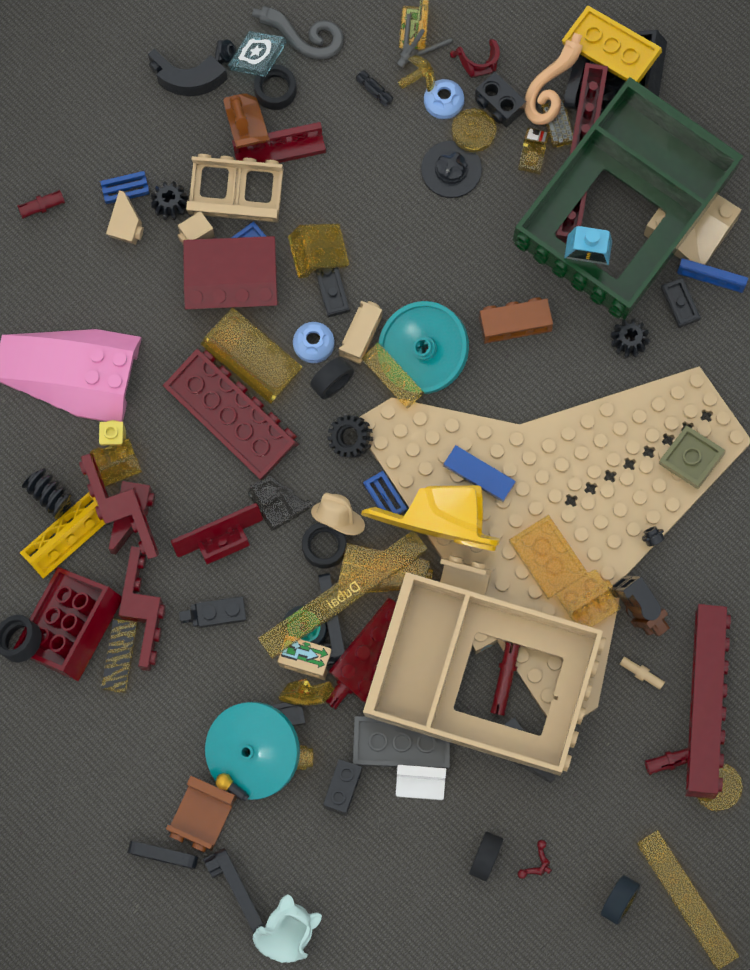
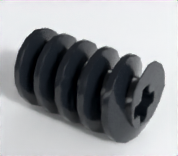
[22,468,73,519]

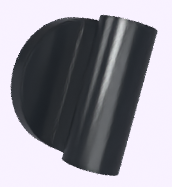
[214,39,236,64]

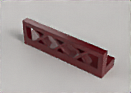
[232,122,326,163]

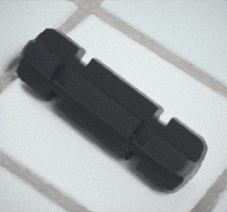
[356,70,393,106]

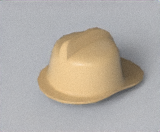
[311,493,365,535]

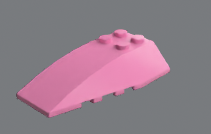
[0,329,141,422]

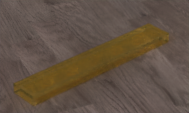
[637,830,739,970]

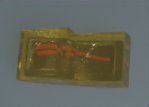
[278,678,334,705]

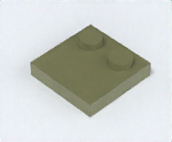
[659,425,725,489]

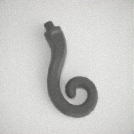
[252,6,344,60]

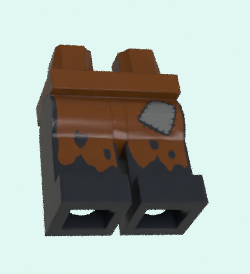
[607,576,670,636]

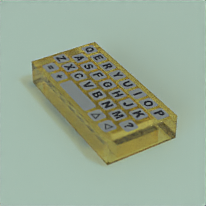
[541,100,573,148]

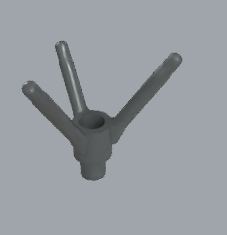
[396,14,453,69]

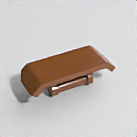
[223,94,270,149]

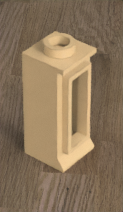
[339,301,382,364]

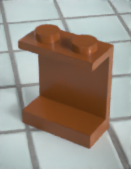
[166,776,236,853]

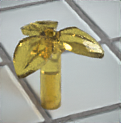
[398,55,435,92]

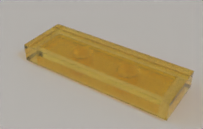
[361,343,424,408]

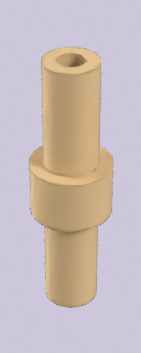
[619,656,665,690]

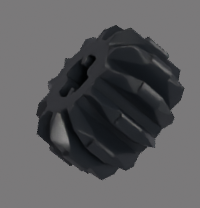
[150,181,189,220]
[610,319,650,358]

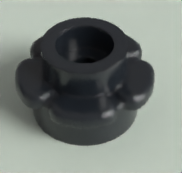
[642,526,665,547]

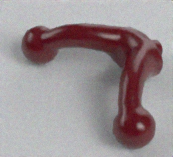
[518,840,552,879]

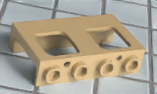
[186,154,284,222]

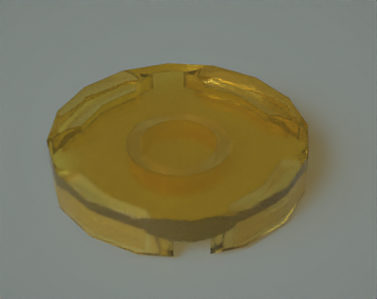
[451,108,496,152]
[697,764,743,812]

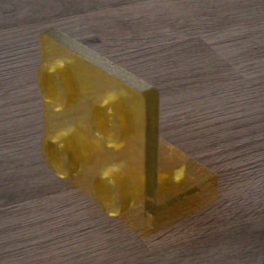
[288,224,349,278]

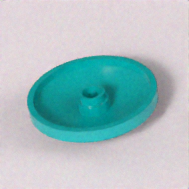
[378,301,469,394]
[205,702,300,800]

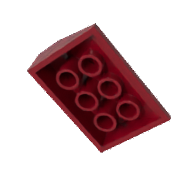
[183,236,278,309]
[13,567,122,681]

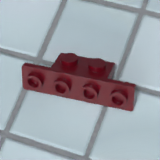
[171,503,263,564]

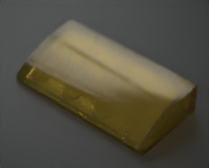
[201,307,302,404]

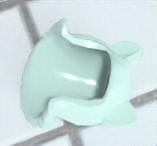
[253,894,322,963]

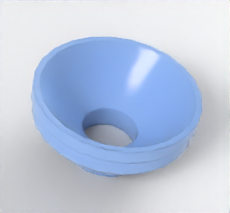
[424,79,464,119]
[293,322,335,363]

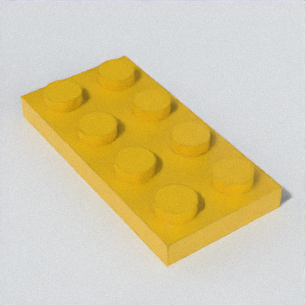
[562,6,662,83]

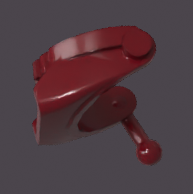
[450,39,500,78]

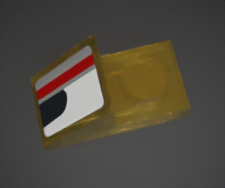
[518,128,550,175]

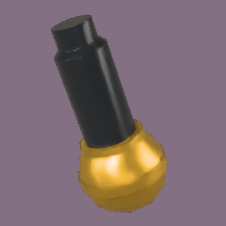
[216,773,249,801]

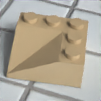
[644,195,742,265]

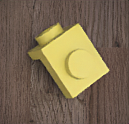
[99,420,126,446]

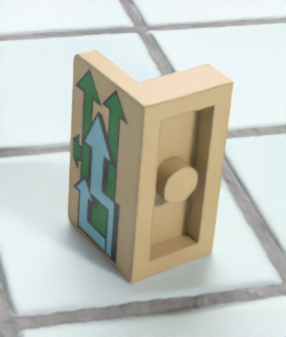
[278,636,332,680]

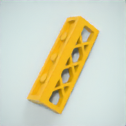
[20,492,105,579]

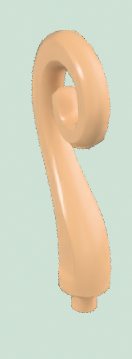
[524,33,583,125]

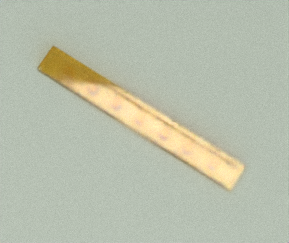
[258,531,428,659]

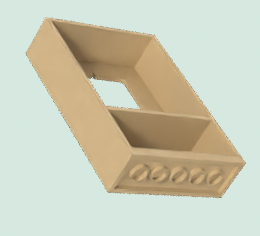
[363,572,606,776]

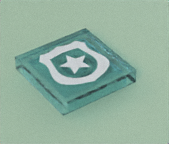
[228,31,287,77]

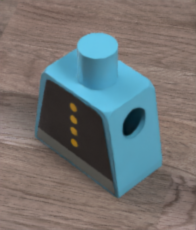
[564,226,612,265]

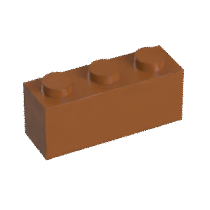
[479,297,553,344]

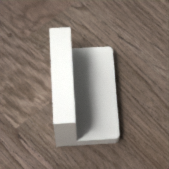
[396,765,446,800]

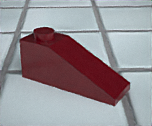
[109,481,155,555]

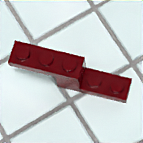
[79,452,159,559]
[119,546,166,671]

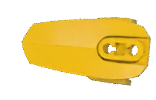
[361,485,500,551]

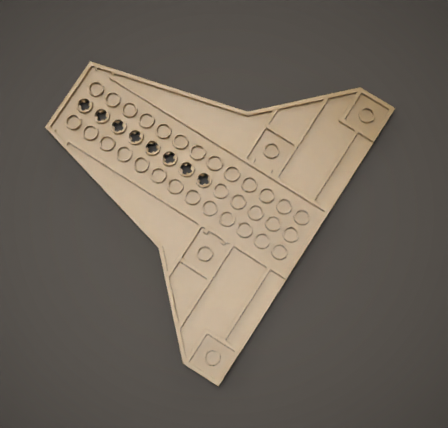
[360,366,750,718]

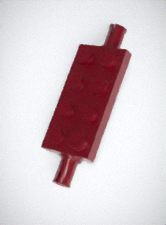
[325,598,396,710]

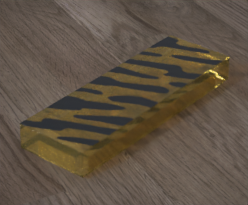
[101,619,138,693]

